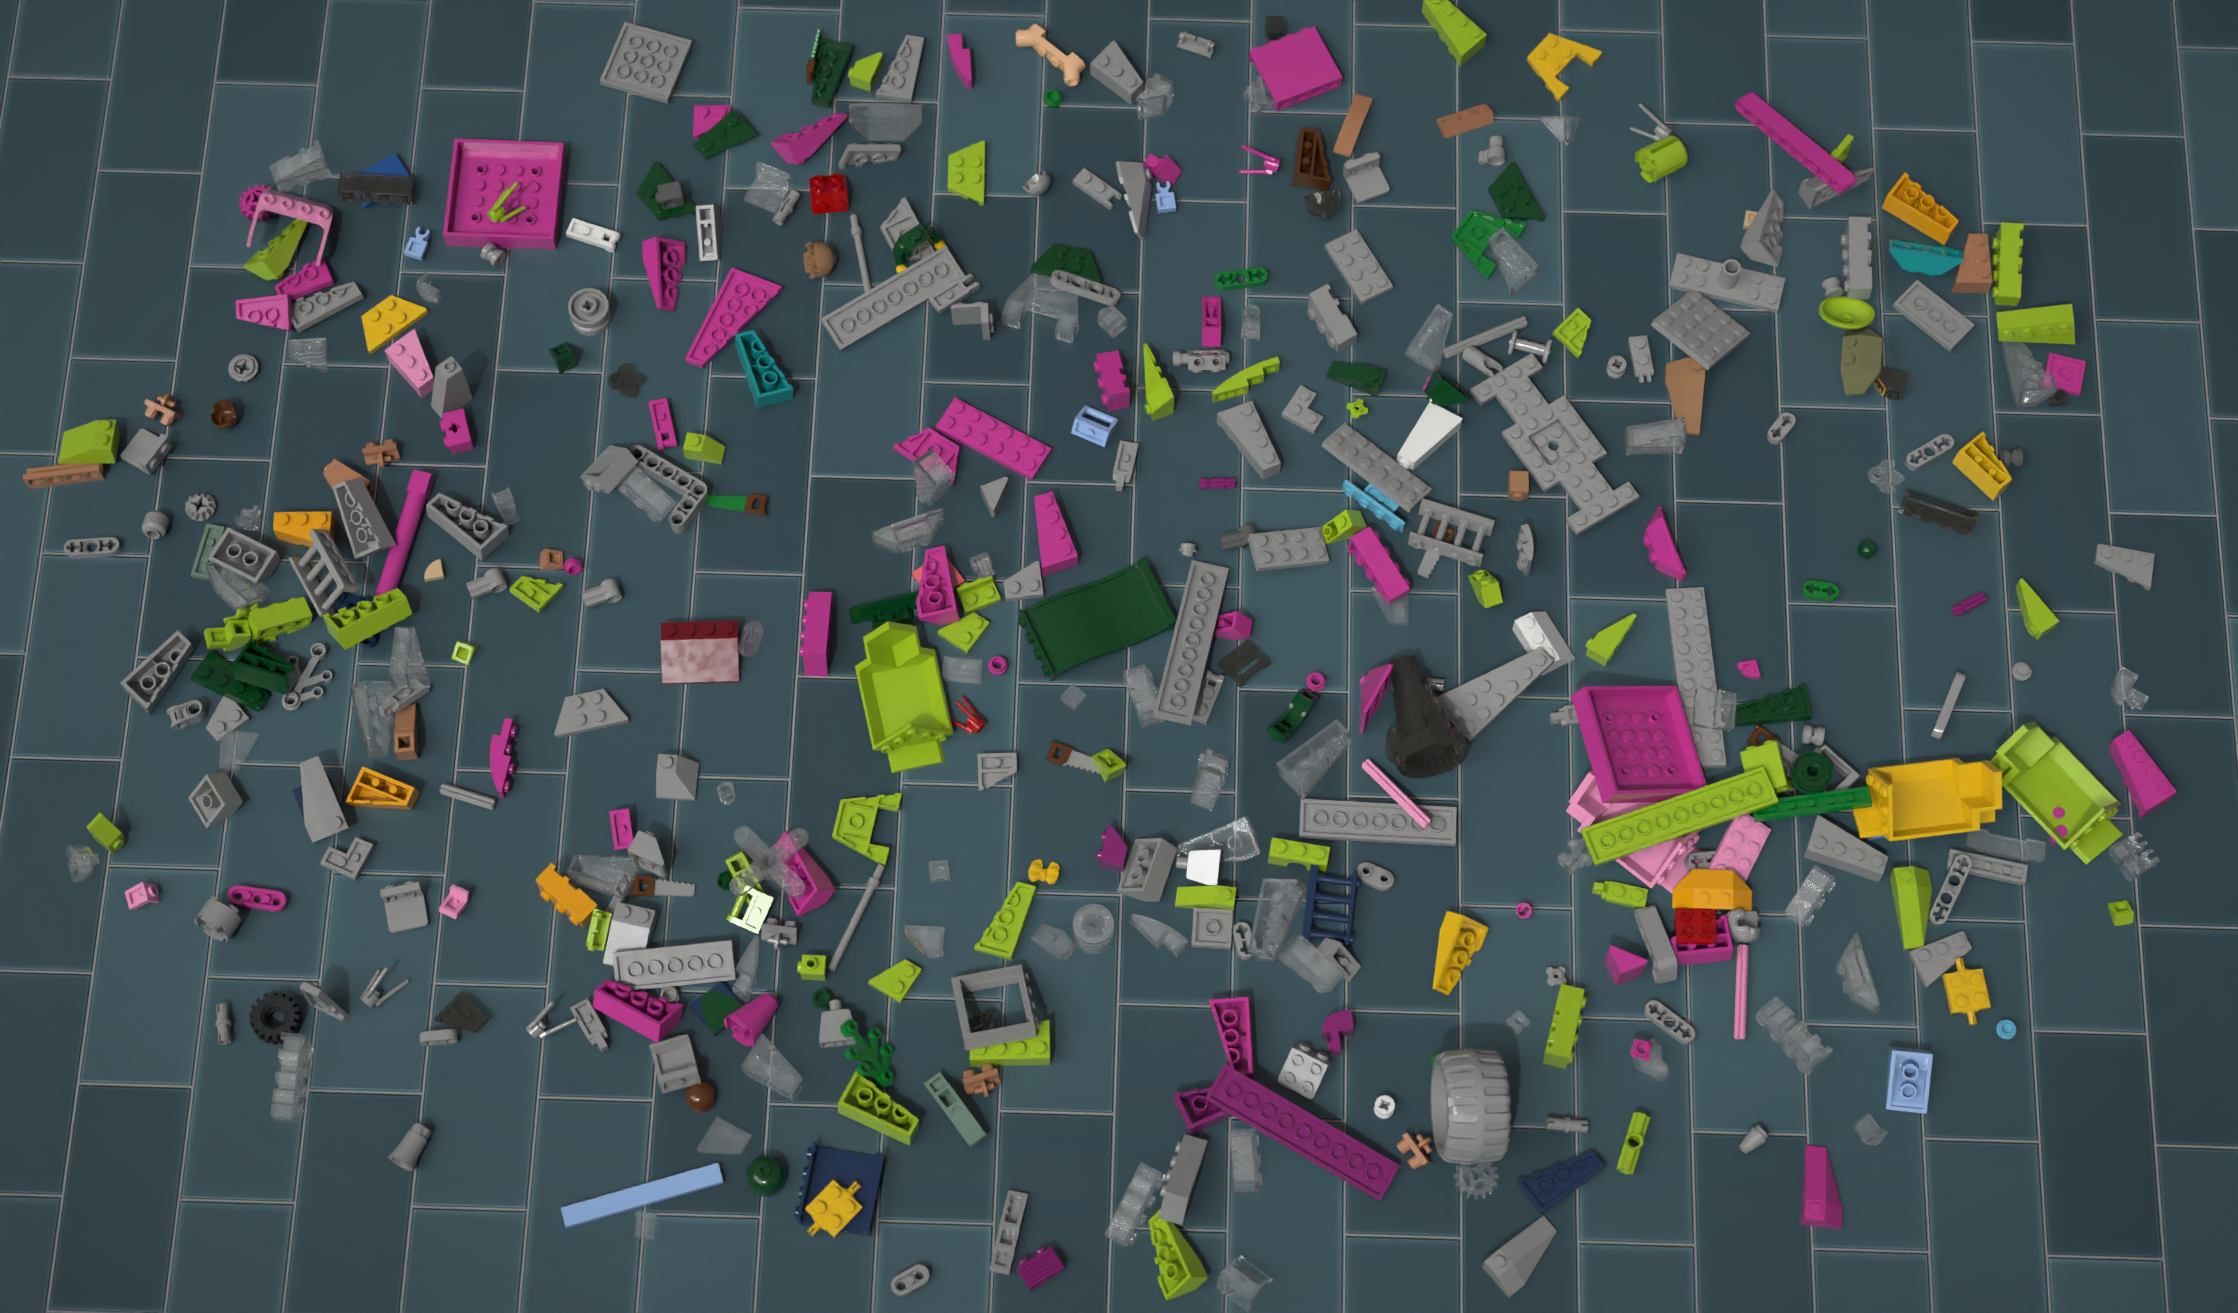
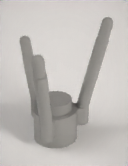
[1630,103,1673,141]
[359,967,409,1008]
[526,1001,578,1039]

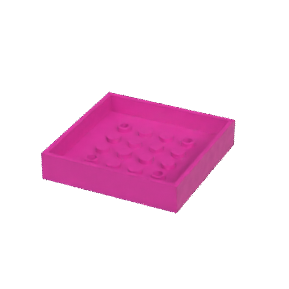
[443,139,566,250]
[1571,686,1707,804]

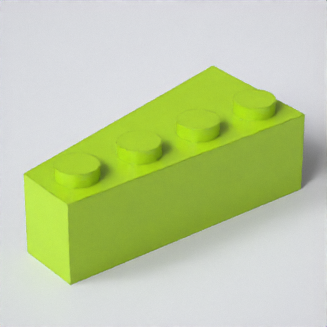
[322,588,412,650]
[970,1020,1050,1067]
[838,1071,919,1146]

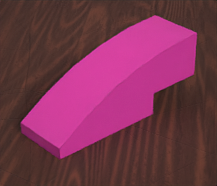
[947,34,972,89]

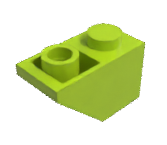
[1321,509,1367,545]
[1468,570,1503,608]

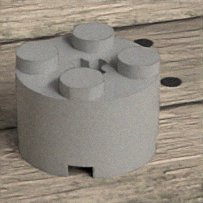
[194,896,241,942]

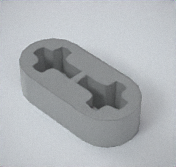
[1767,412,1796,445]
[1684,851,1716,871]
[1232,922,1255,960]
[420,1029,458,1046]

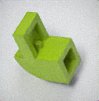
[204,619,251,651]

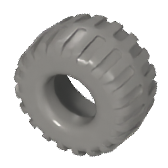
[1430,1048,1511,1164]

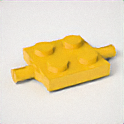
[1942,958,1991,1026]
[805,1180,863,1238]

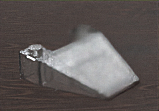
[1002,274,1078,343]

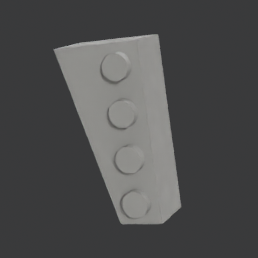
[1217,401,1281,479]

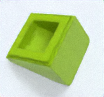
[451,640,478,665]
[2108,900,2134,926]

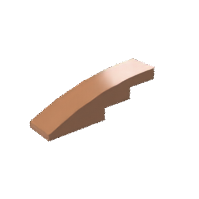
[1333,94,1373,157]

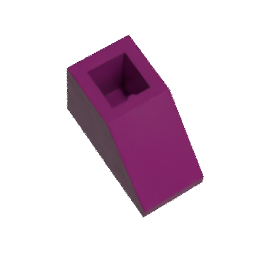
[1097,825,1127,872]

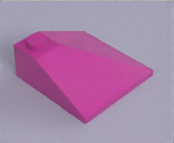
[1359,664,1393,734]

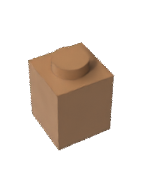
[1508,471,1529,501]

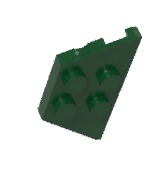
[637,161,696,221]
[1488,161,1545,222]
[1030,243,1101,283]

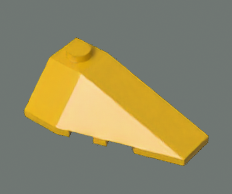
[1433,911,1489,995]

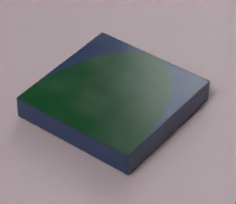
[690,981,742,1037]

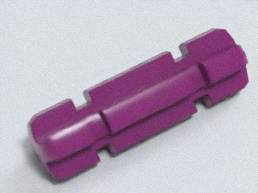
[1199,477,1236,489]
[1951,592,1987,616]

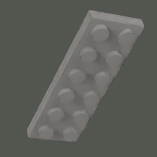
[1321,423,1432,513]
[612,939,736,991]

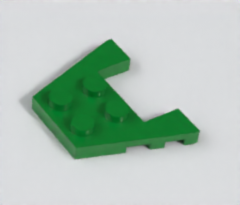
[1451,209,1527,280]

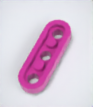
[227,885,287,912]

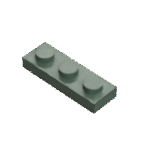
[191,524,226,581]

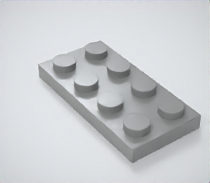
[1325,229,1393,305]
[1892,280,1974,352]
[1248,527,1329,571]

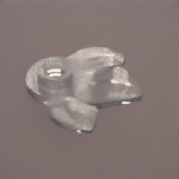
[1867,460,1905,495]

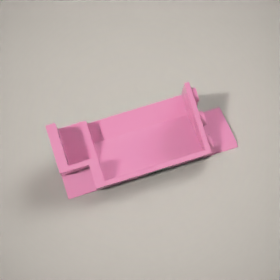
[1566,770,1709,893]

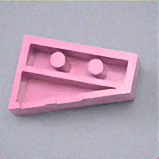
[385,329,434,398]

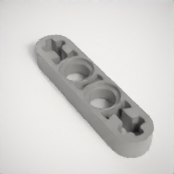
[1050,270,1121,306]
[1931,671,1966,740]
[1928,854,1972,926]

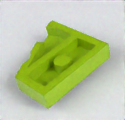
[1552,308,1591,358]
[510,576,563,613]
[937,612,990,654]
[868,959,922,1004]

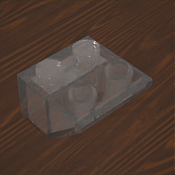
[1136,73,1174,120]

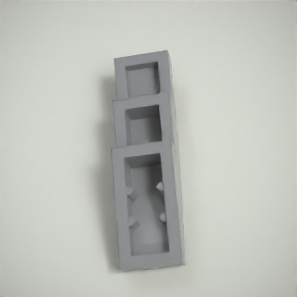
[989,1190,1028,1275]

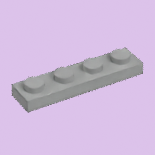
[1946,849,2028,886]

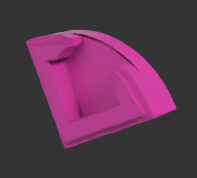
[1736,659,1761,679]

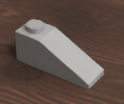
[696,204,720,261]

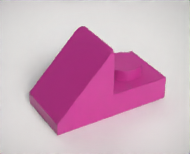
[1143,153,1182,186]

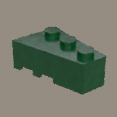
[233,638,296,695]

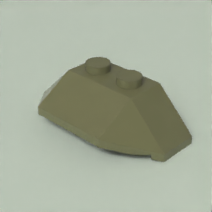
[1841,327,1884,396]

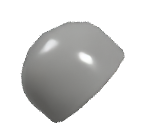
[1022,171,1051,196]

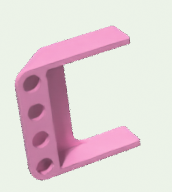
[246,189,334,266]

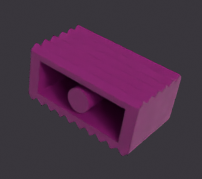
[1016,1247,1064,1292]

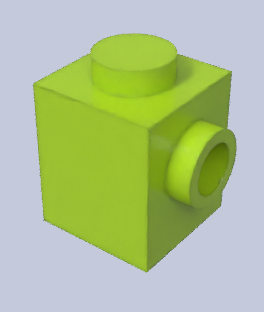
[797,955,827,981]

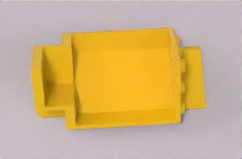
[1852,758,2002,841]

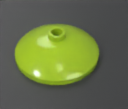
[1819,296,1875,330]

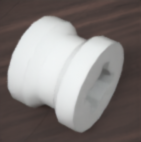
[1374,1095,1395,1119]

